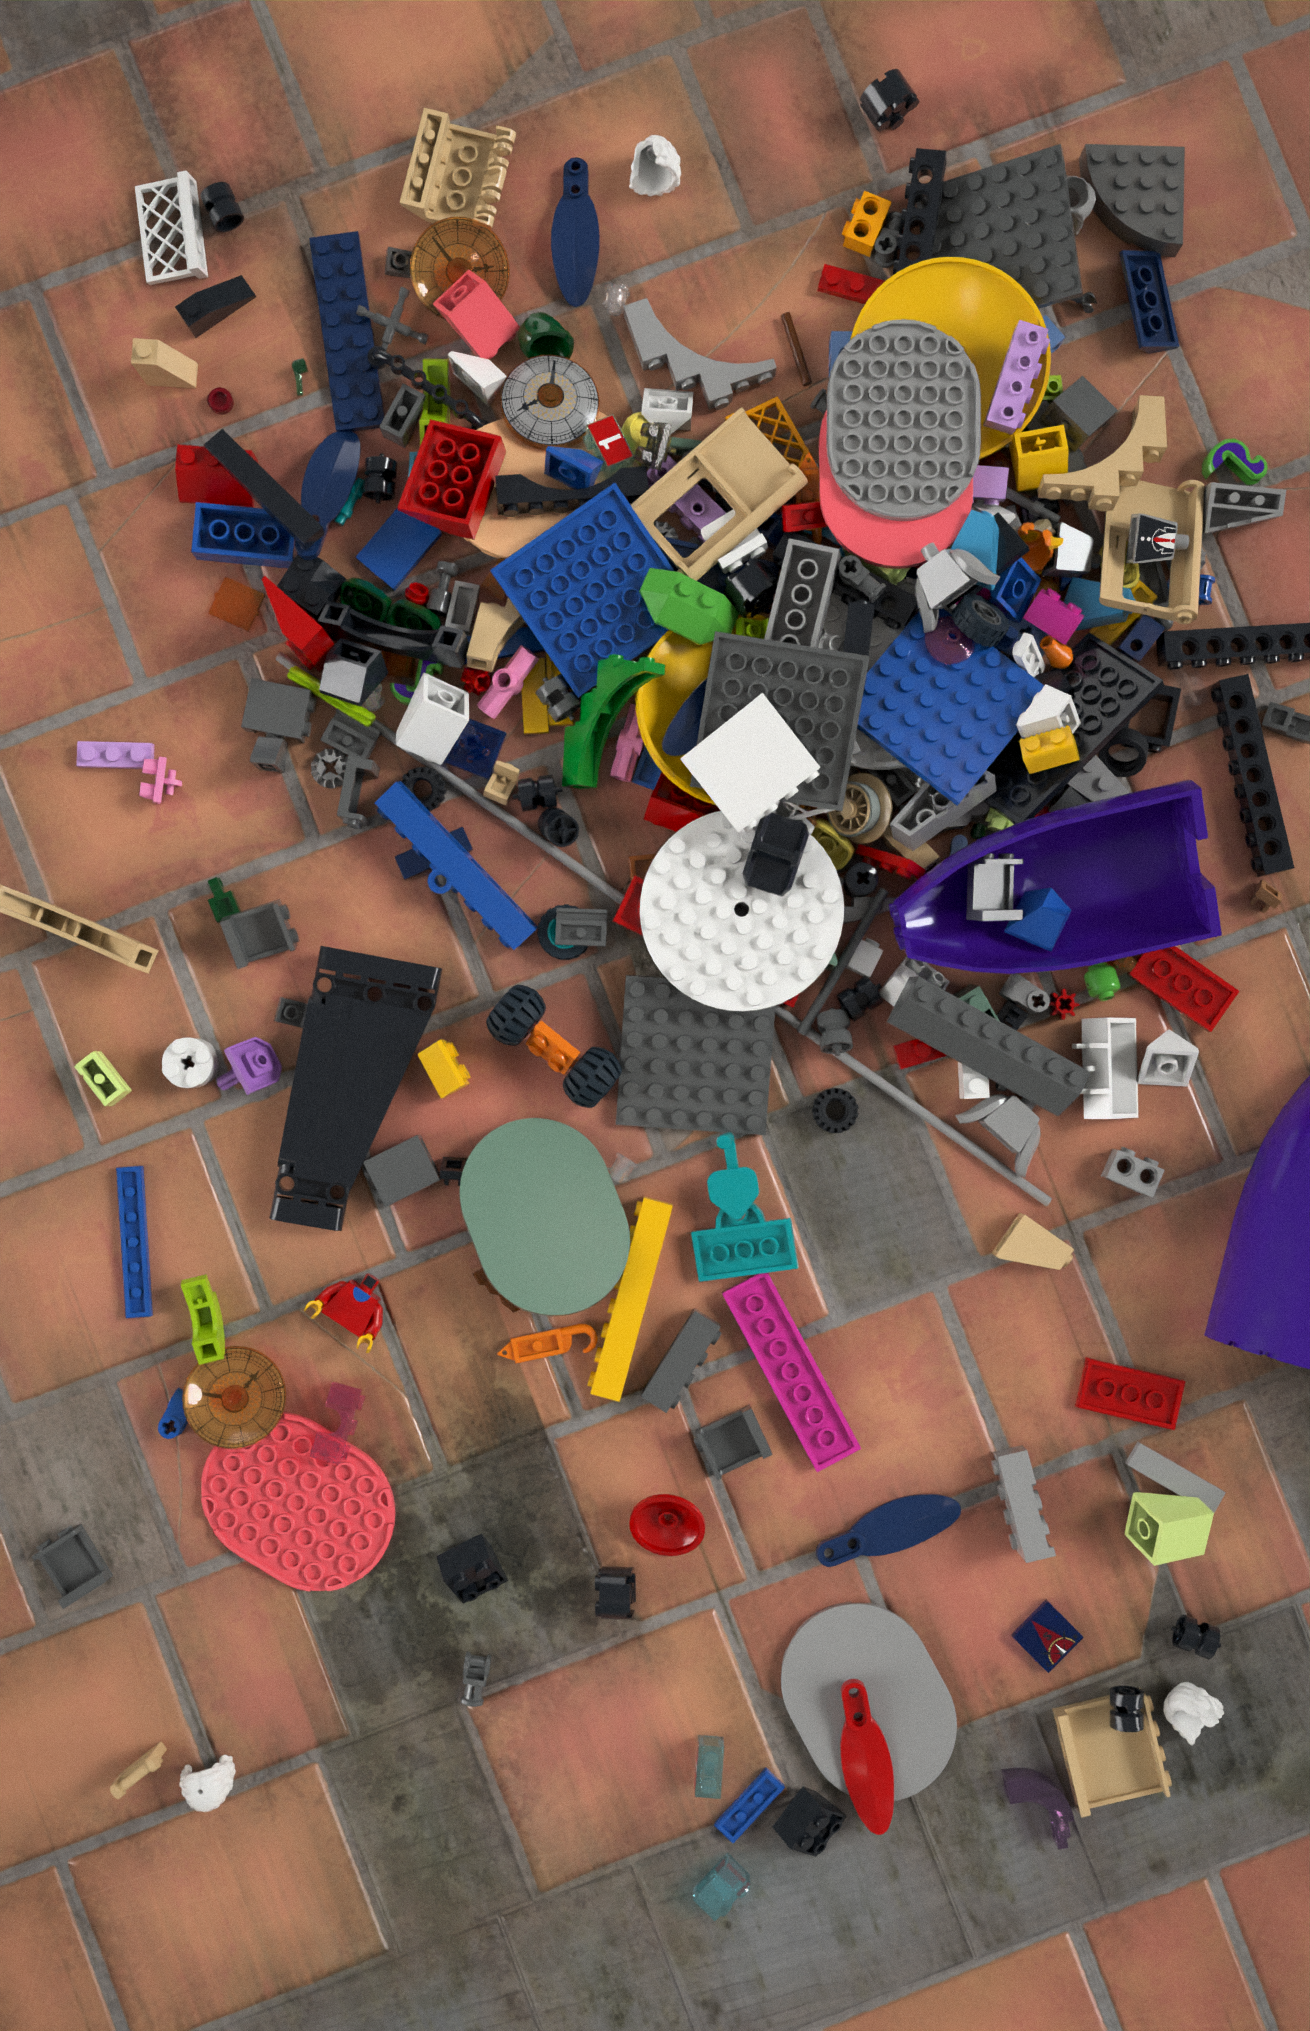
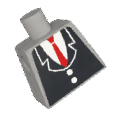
[1126,513,1189,563]

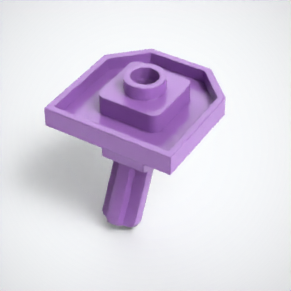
[217,1037,282,1095]

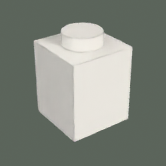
[845,938,884,978]

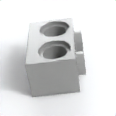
[1101,1147,1165,1198]

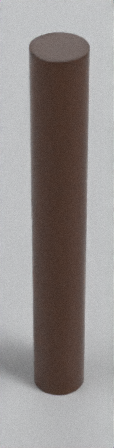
[781,312,812,386]

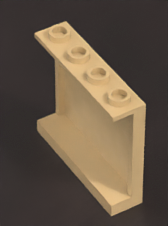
[1052,1688,1172,1818]

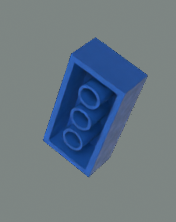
[191,502,297,568]

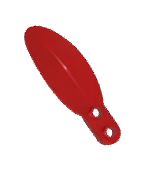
[840,1679,894,1835]

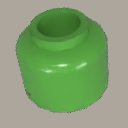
[1084,962,1120,1001]

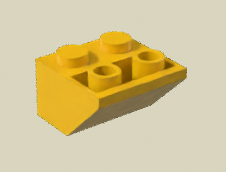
[1008,425,1068,492]
[417,1039,471,1099]

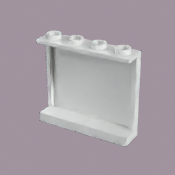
[681,693,820,832]

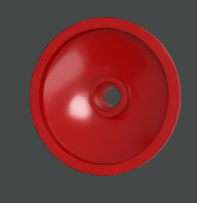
[629,1494,705,1556]

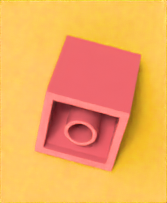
[433,270,520,359]

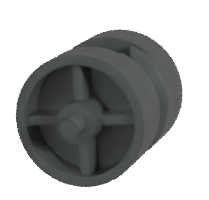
[535,675,581,723]
[816,1008,853,1056]

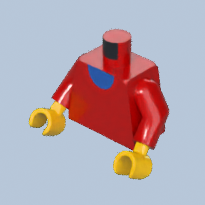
[304,1273,383,1353]

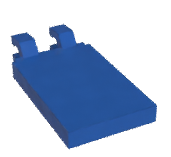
[356,509,442,591]

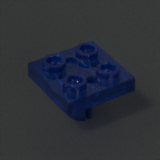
[443,718,507,780]

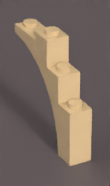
[1038,395,1167,511]
[467,598,526,672]
[0,884,159,974]

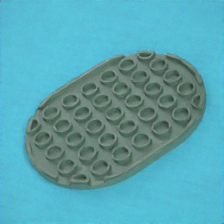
[459,1118,630,1317]

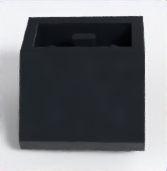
[319,638,388,707]
[436,1533,508,1604]
[772,1787,847,1857]

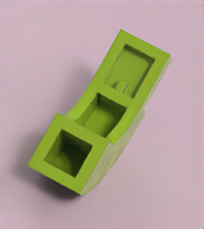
[181,1274,225,1365]

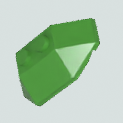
[639,568,739,645]

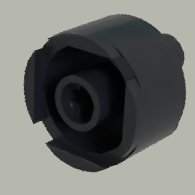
[860,69,920,132]
[724,558,778,618]
[595,1566,636,1620]

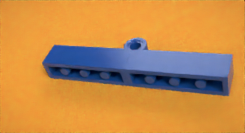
[375,781,538,950]

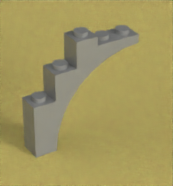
[623,298,777,410]

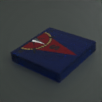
[1011,1599,1084,1673]

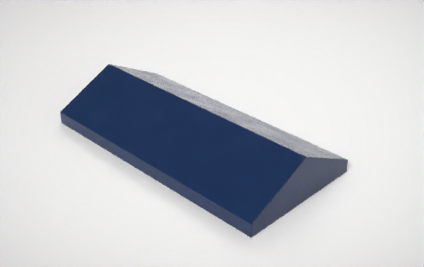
[1119,250,1180,354]

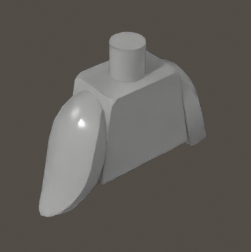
[915,543,1000,633]
[955,1094,1041,1178]

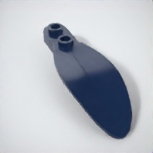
[551,157,600,307]
[295,431,361,560]
[662,677,708,756]
[816,1494,961,1567]

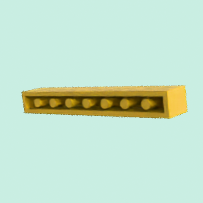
[587,1196,673,1402]

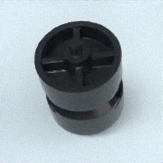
[362,453,398,504]
[513,774,563,812]
[538,807,579,847]
[836,976,884,1022]
[1171,1614,1221,1660]

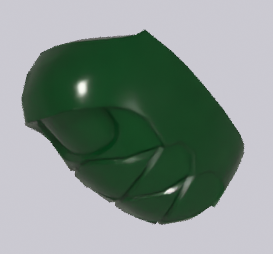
[340,577,392,622]
[386,599,442,630]

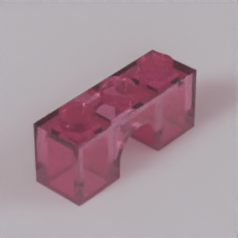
[309,1381,366,1465]

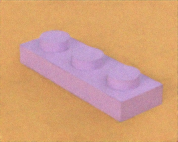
[76,741,154,769]

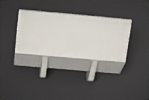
[1072,1018,1138,1119]

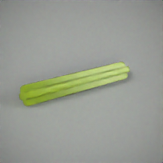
[287,666,376,727]

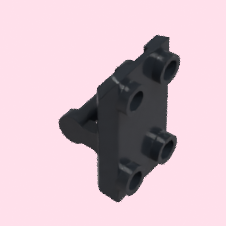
[742,813,809,897]

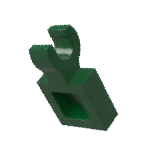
[208,877,241,923]

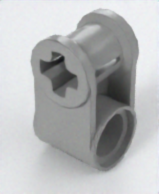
[999,973,1050,1014]

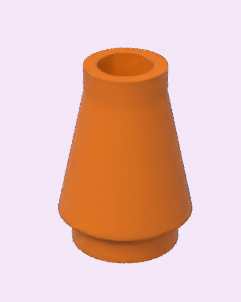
[1040,635,1073,669]

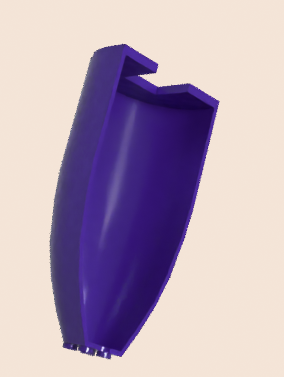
[889,779,1222,974]
[1204,1075,1310,1369]

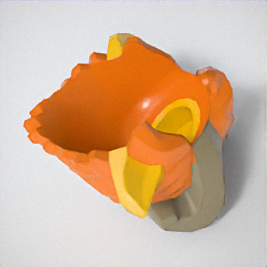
[1012,519,1064,573]

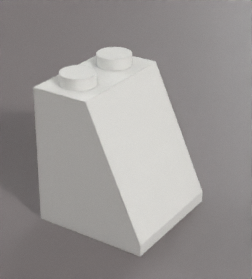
[396,673,469,765]

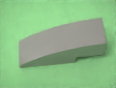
[445,580,480,665]

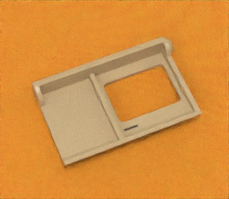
[631,407,808,581]
[1099,480,1205,624]

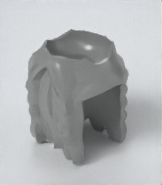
[1066,175,1096,236]

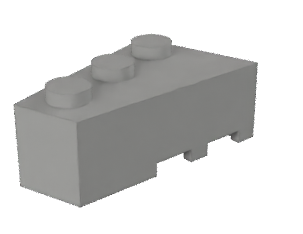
[1202,482,1286,535]

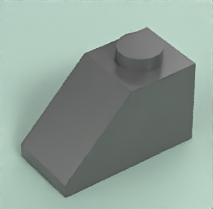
[379,383,426,448]
[250,733,288,773]

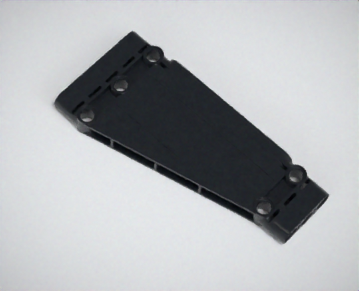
[269,946,442,1231]

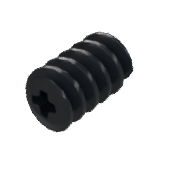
[843,862,879,898]

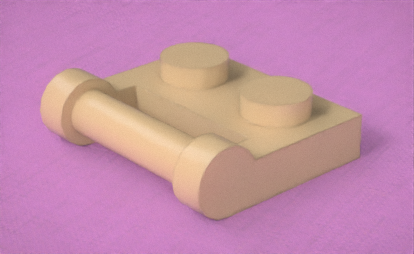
[110,1742,167,1799]

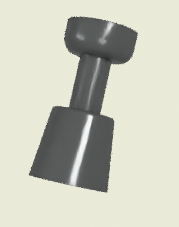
[426,561,459,617]

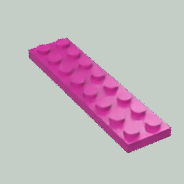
[722,1273,861,1472]

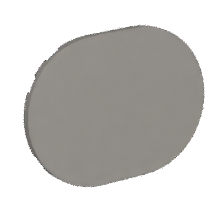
[826,319,981,521]
[781,1602,957,1801]

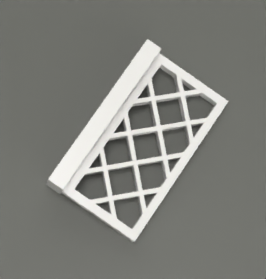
[135,171,208,285]

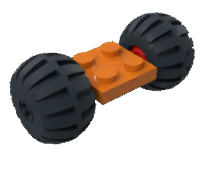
[486,985,622,1108]

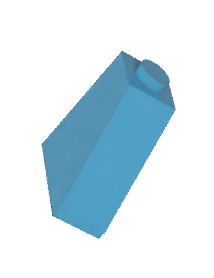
[951,509,999,591]
[1064,577,1136,631]

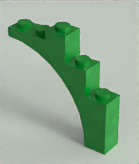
[562,654,665,790]

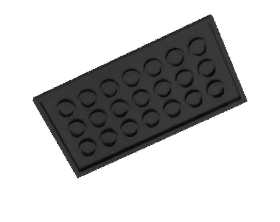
[983,632,1164,824]

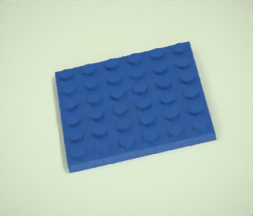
[490,483,674,698]
[857,608,1044,806]

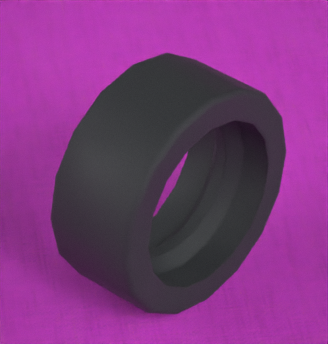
[1099,728,1148,777]

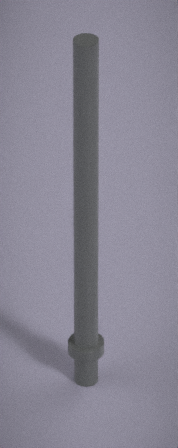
[797,887,889,1036]

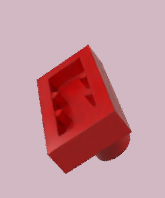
[893,1039,947,1070]

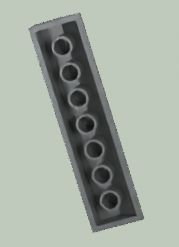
[887,976,1091,1116]

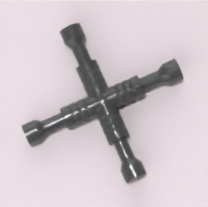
[356,287,429,351]

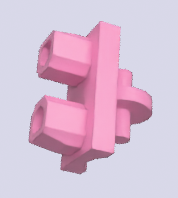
[139,757,182,804]

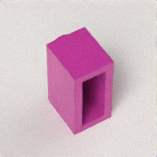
[1023,588,1085,645]

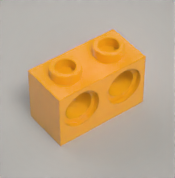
[841,190,892,257]

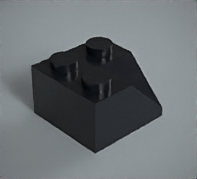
[277,554,347,620]

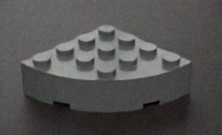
[1079,144,1185,257]

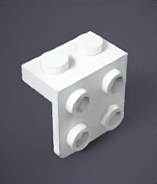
[701,510,768,574]

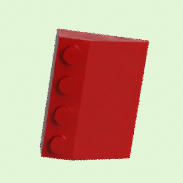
[397,419,506,540]
[261,576,335,673]

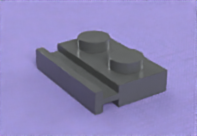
[320,709,382,759]
[555,908,607,947]

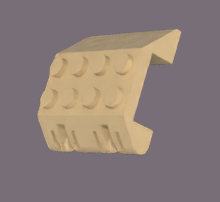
[400,108,516,231]

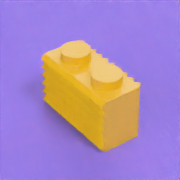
[1019,725,1080,774]

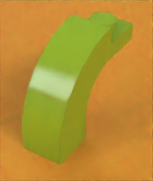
[419,359,450,446]

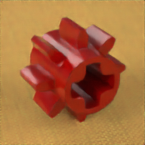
[460,667,493,696]
[1049,989,1080,1020]

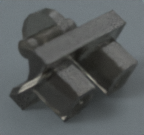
[634,422,676,471]

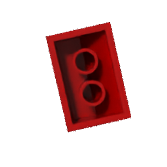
[175,444,258,508]
[643,772,721,832]

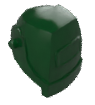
[518,312,574,360]

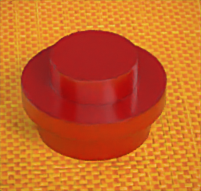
[404,582,429,605]

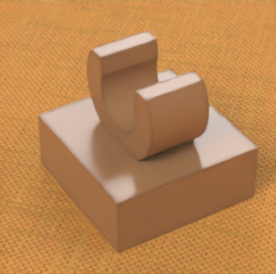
[1250,879,1282,913]

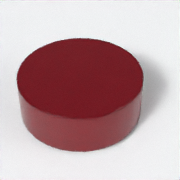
[207,387,234,415]

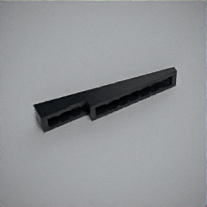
[204,429,325,550]

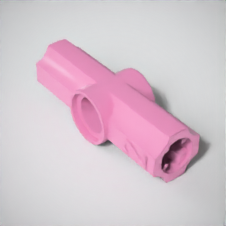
[477,645,539,719]
[610,704,644,782]

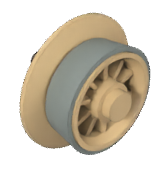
[827,773,892,844]

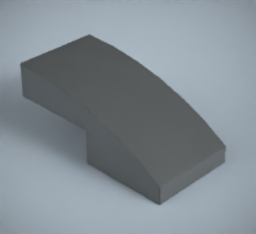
[1262,702,1310,744]

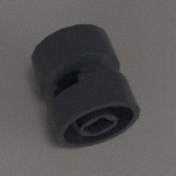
[200,182,244,232]
[1110,1685,1144,1732]

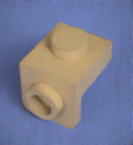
[483,760,520,805]

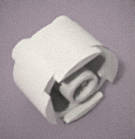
[162,1038,219,1088]

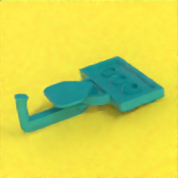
[691,1132,799,1282]

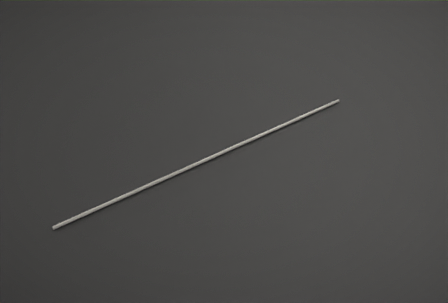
[276,652,1052,1206]

